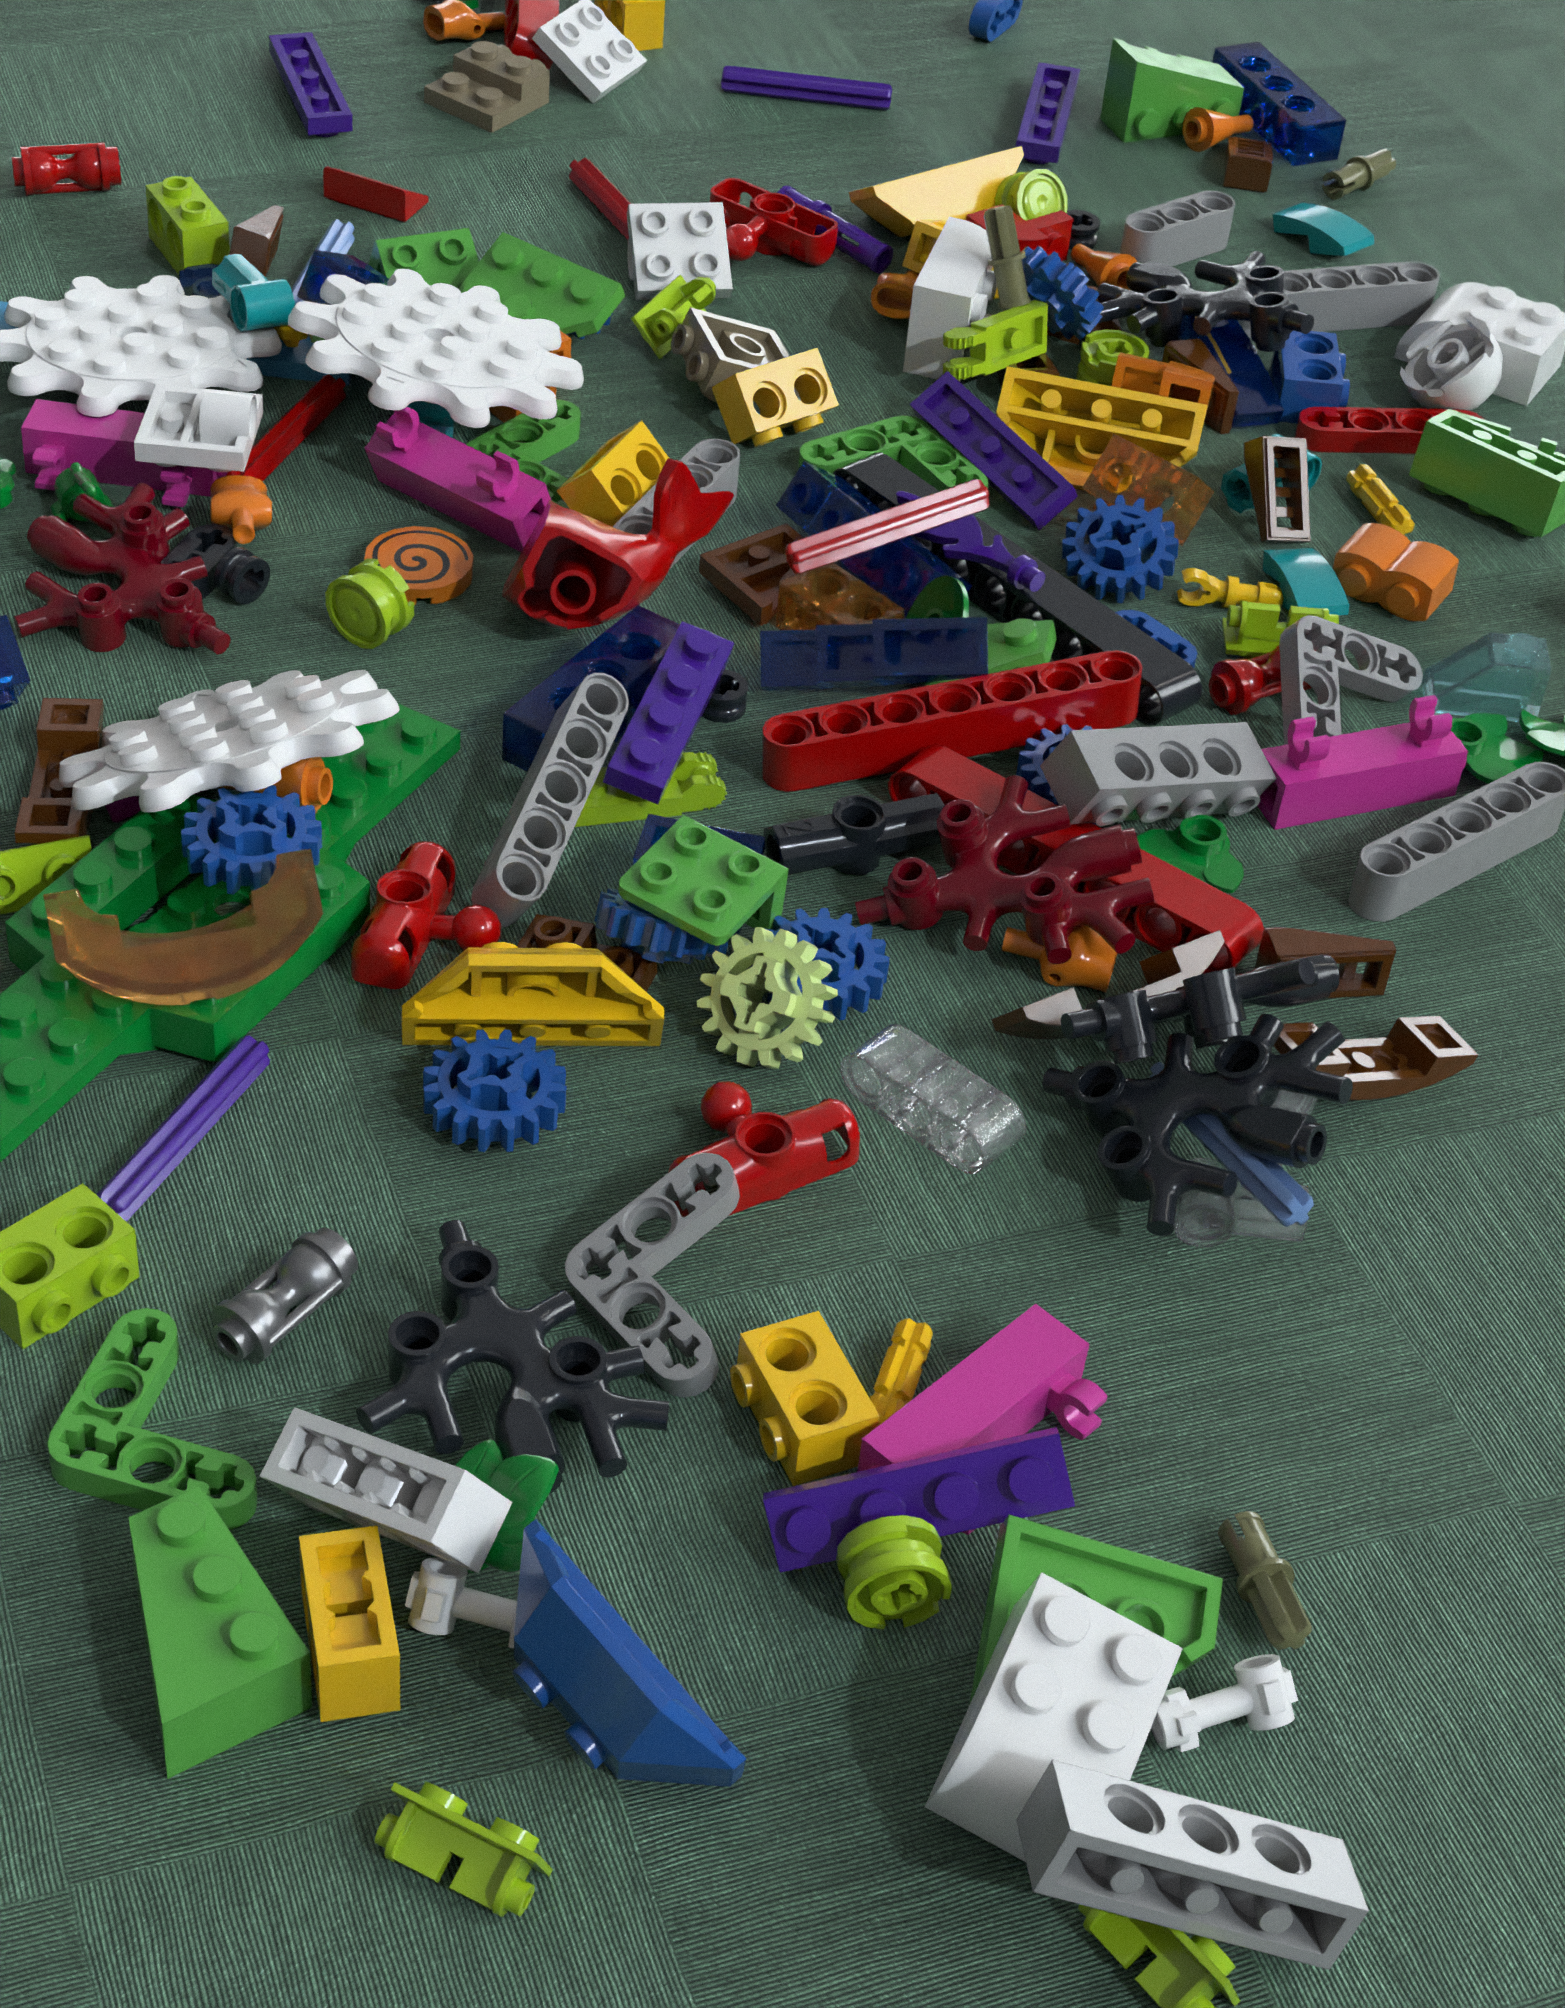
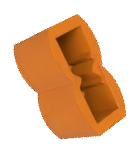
[1333,523,1459,622]

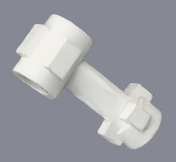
[405,1557,517,1649]
[1151,1654,1298,1752]

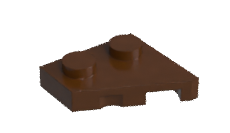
[699,523,814,626]

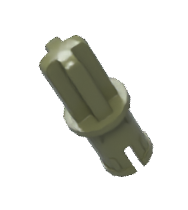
[1322,149,1396,200]
[984,206,1031,309]
[1218,1511,1312,1650]

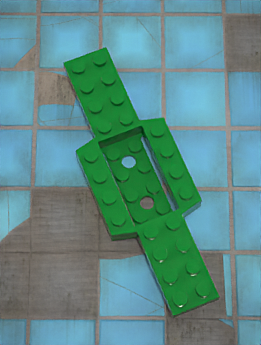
[0,703,461,1162]

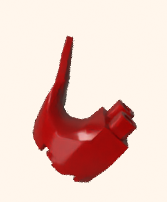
[502,458,734,629]

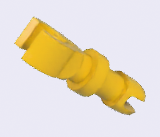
[1177,568,1283,608]

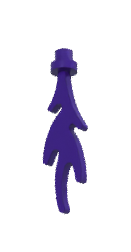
[896,491,1046,592]

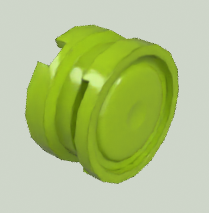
[995,169,1068,221]
[1076,329,1149,386]
[325,559,414,649]
[836,1515,952,1630]

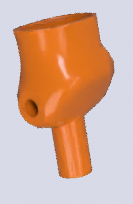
[423,0,505,41]
[871,270,920,319]
[210,476,272,544]
[1002,925,1117,993]

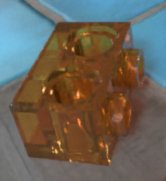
[1082,434,1214,547]
[776,563,905,675]

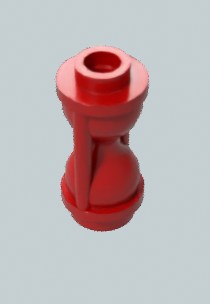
[11,142,121,195]
[1209,645,1316,715]

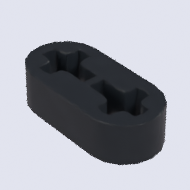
[160,524,237,599]

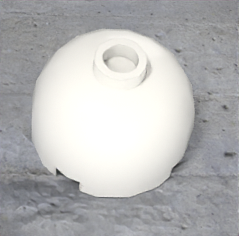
[1400,316,1503,411]

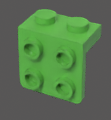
[367,228,479,288]
[618,815,789,946]

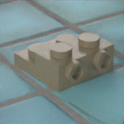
[424,41,550,133]
[671,307,799,402]

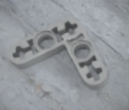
[1279,615,1423,745]
[565,1153,740,1398]

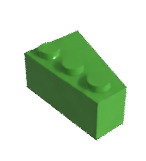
[1100,38,1244,143]
[1409,409,1565,537]
[128,1485,312,1779]

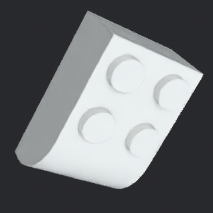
[903,217,997,382]
[1394,282,1565,406]
[925,1572,1183,1862]

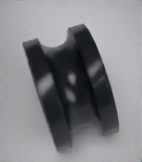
[1067,210,1100,250]
[214,547,270,604]
[702,670,748,723]

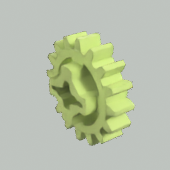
[697,927,838,1069]

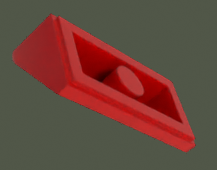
[323,166,428,222]

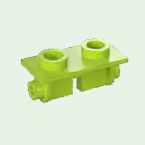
[630,274,716,359]
[1222,600,1339,659]
[0,835,92,914]
[375,1781,553,1917]
[1078,1904,1240,2008]

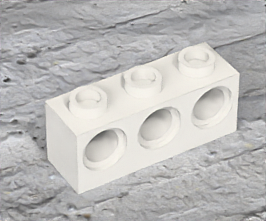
[260,1407,512,1573]

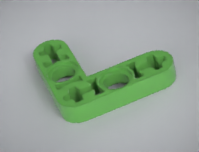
[466,399,581,509]
[798,415,988,491]
[47,1308,258,1530]

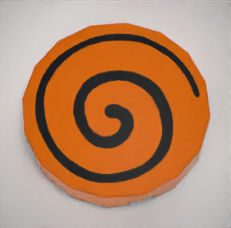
[364,526,473,605]

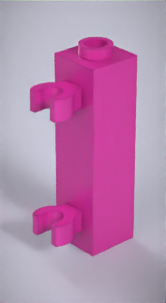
[21,399,227,507]
[364,407,551,552]
[1257,695,1468,830]
[857,1304,1108,1535]

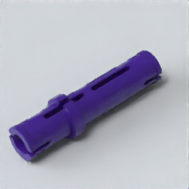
[777,185,894,274]

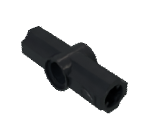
[763,793,945,875]

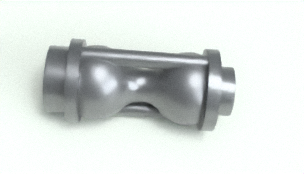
[212,1228,358,1364]

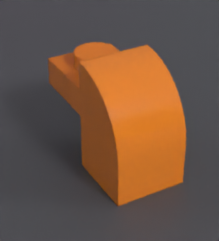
[1111,352,1215,426]

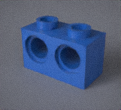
[1270,331,1350,424]

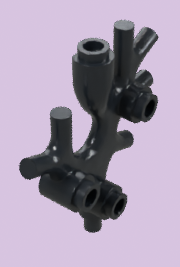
[1097,251,1314,352]
[1060,954,1340,1064]
[1042,1014,1353,1236]
[356,1220,670,1494]

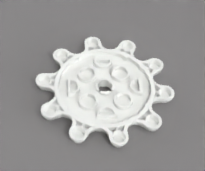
[288,269,584,428]
[0,275,282,417]
[59,670,400,812]

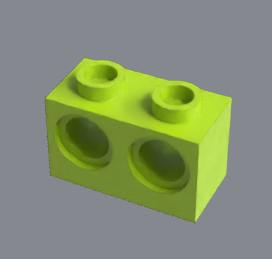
[146,176,230,275]
[0,1183,140,1349]

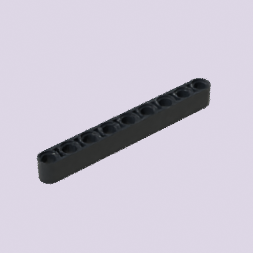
[831,452,1202,726]

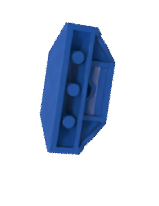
[512,1519,747,1787]

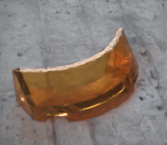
[43,848,323,1006]

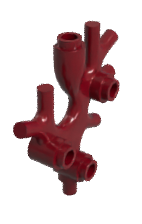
[13,483,231,655]
[855,775,1154,964]

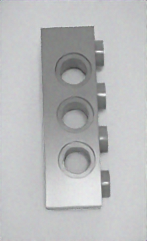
[1040,722,1277,826]
[1016,1759,1369,1970]

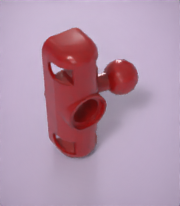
[709,178,838,266]
[351,841,501,990]
[668,1081,860,1217]

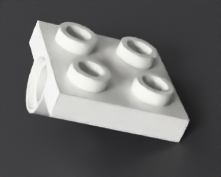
[532,0,647,104]
[627,202,733,300]
[134,384,263,472]

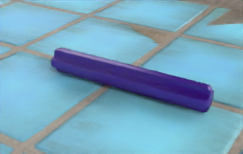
[721,65,892,111]
[96,1035,270,1222]

